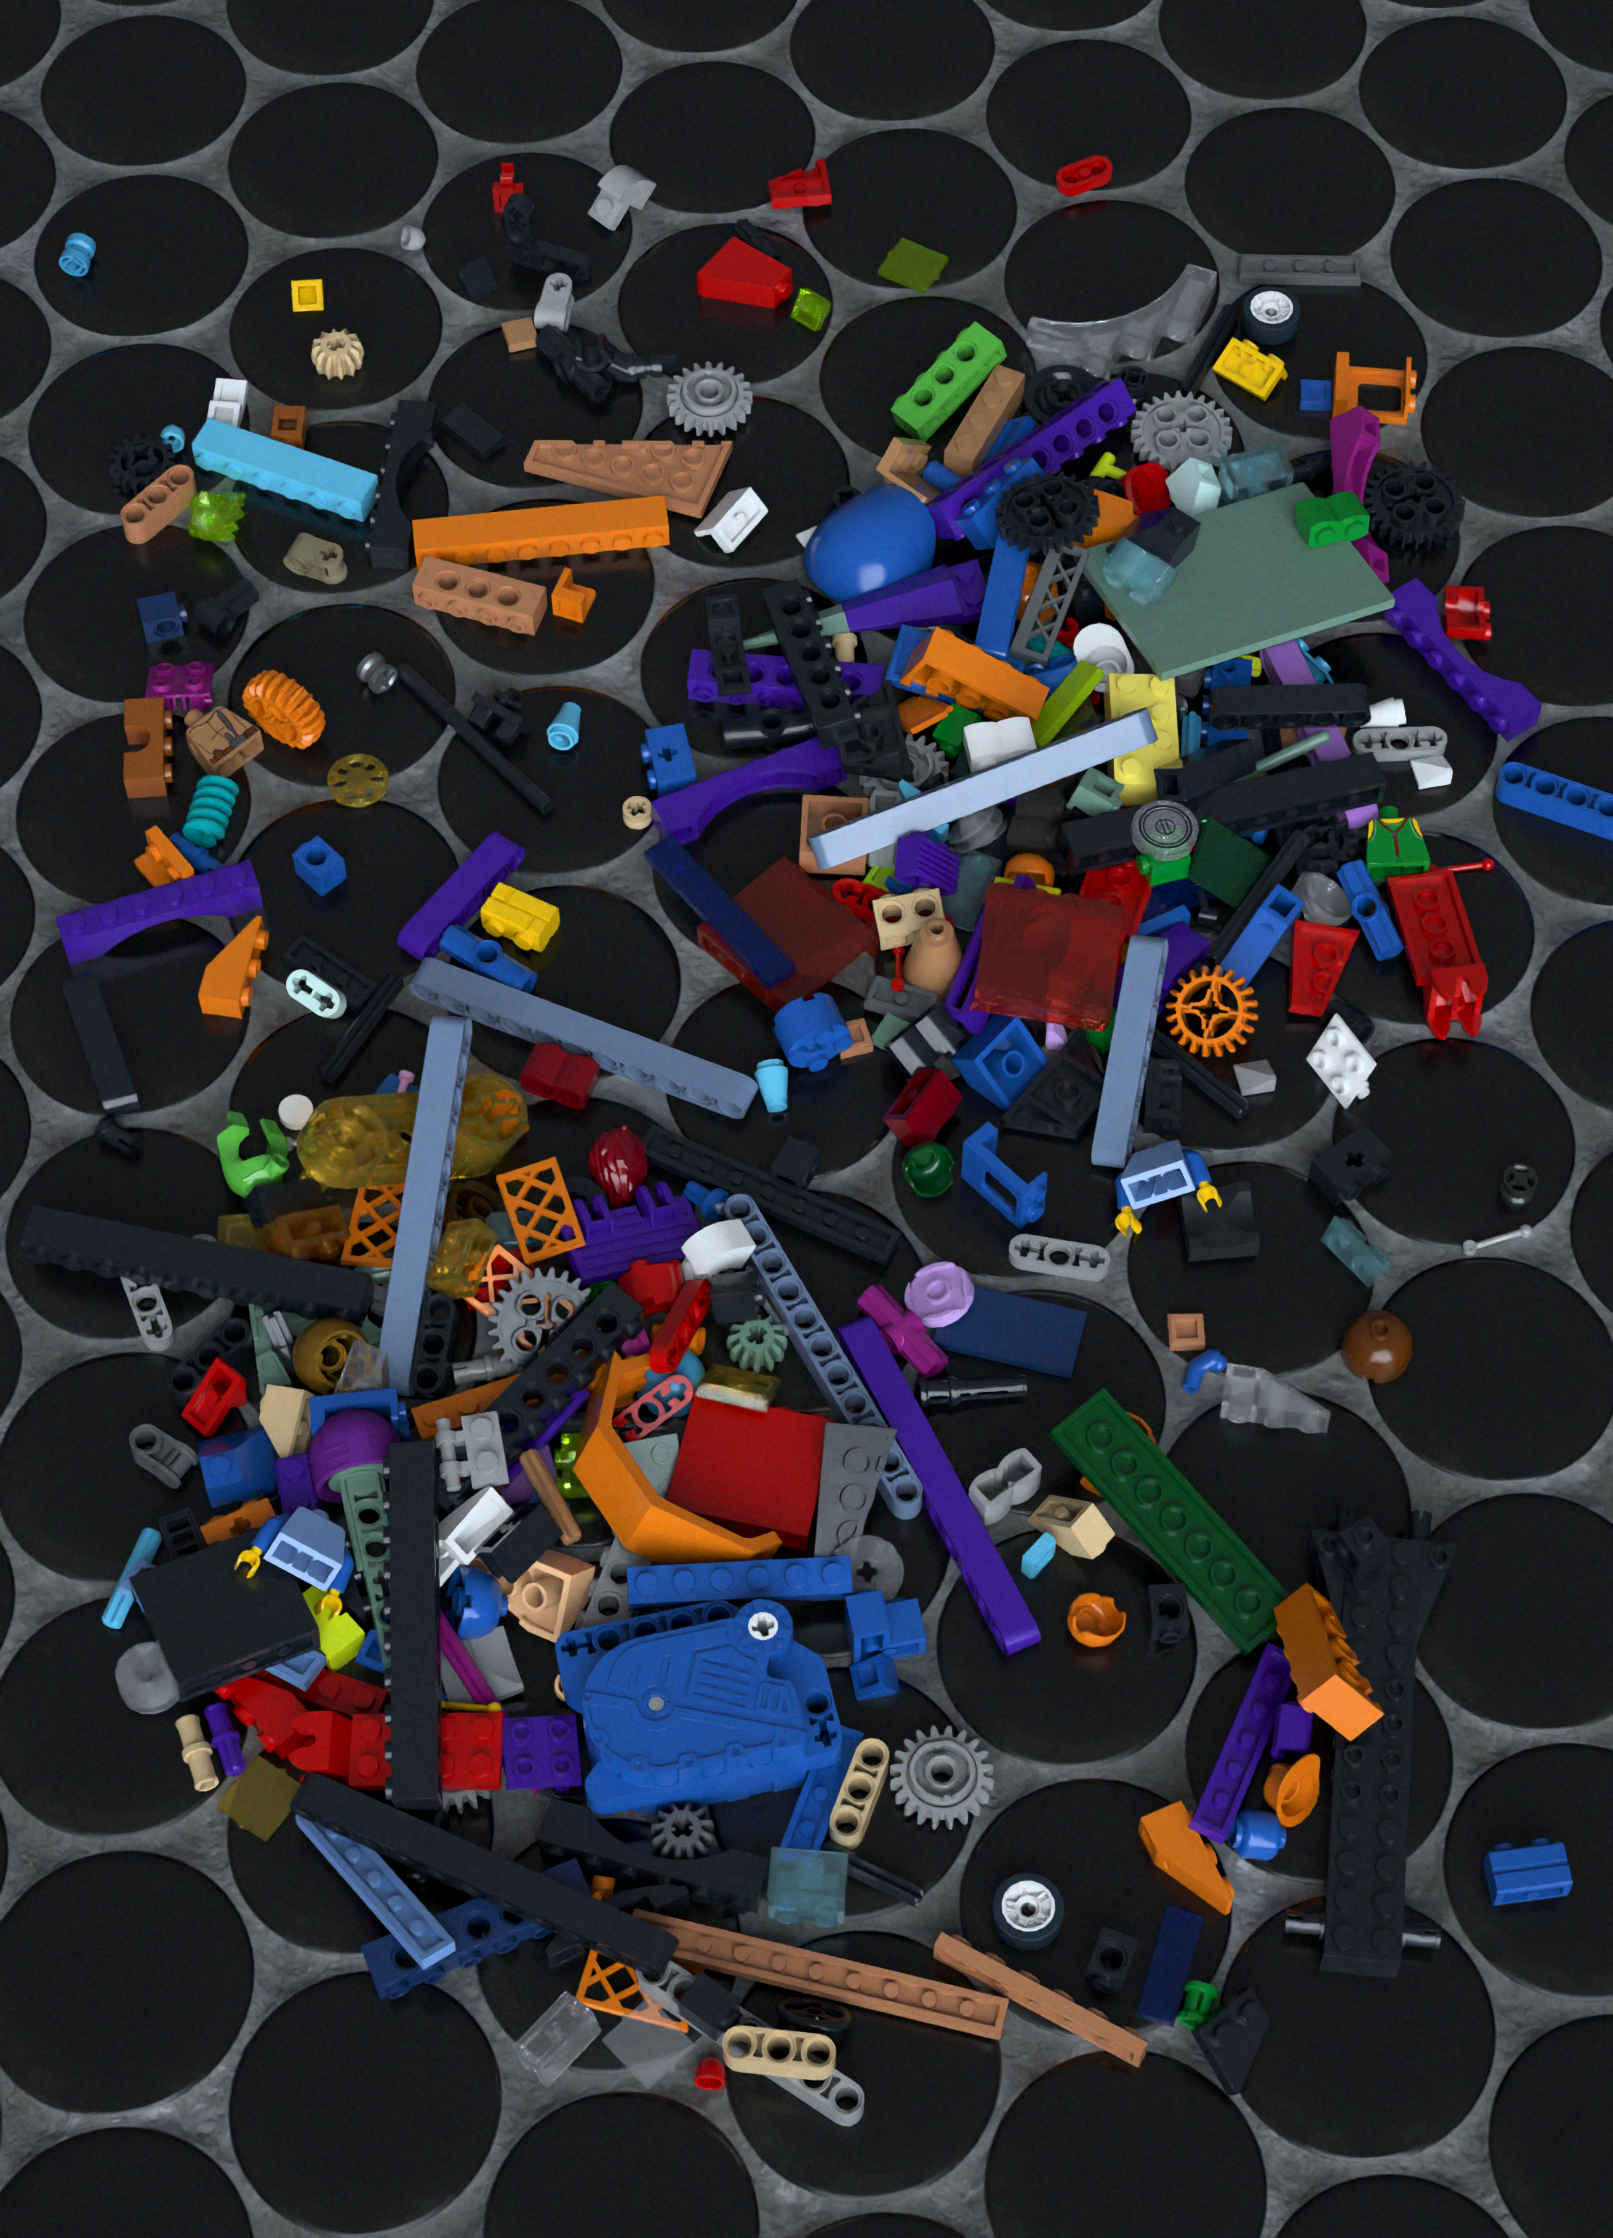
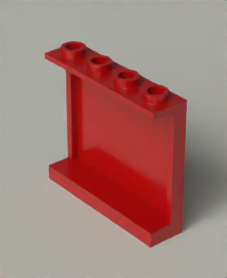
[666,1391,836,1551]

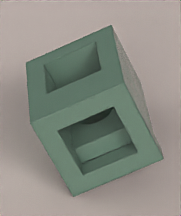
[1066,767,1124,817]

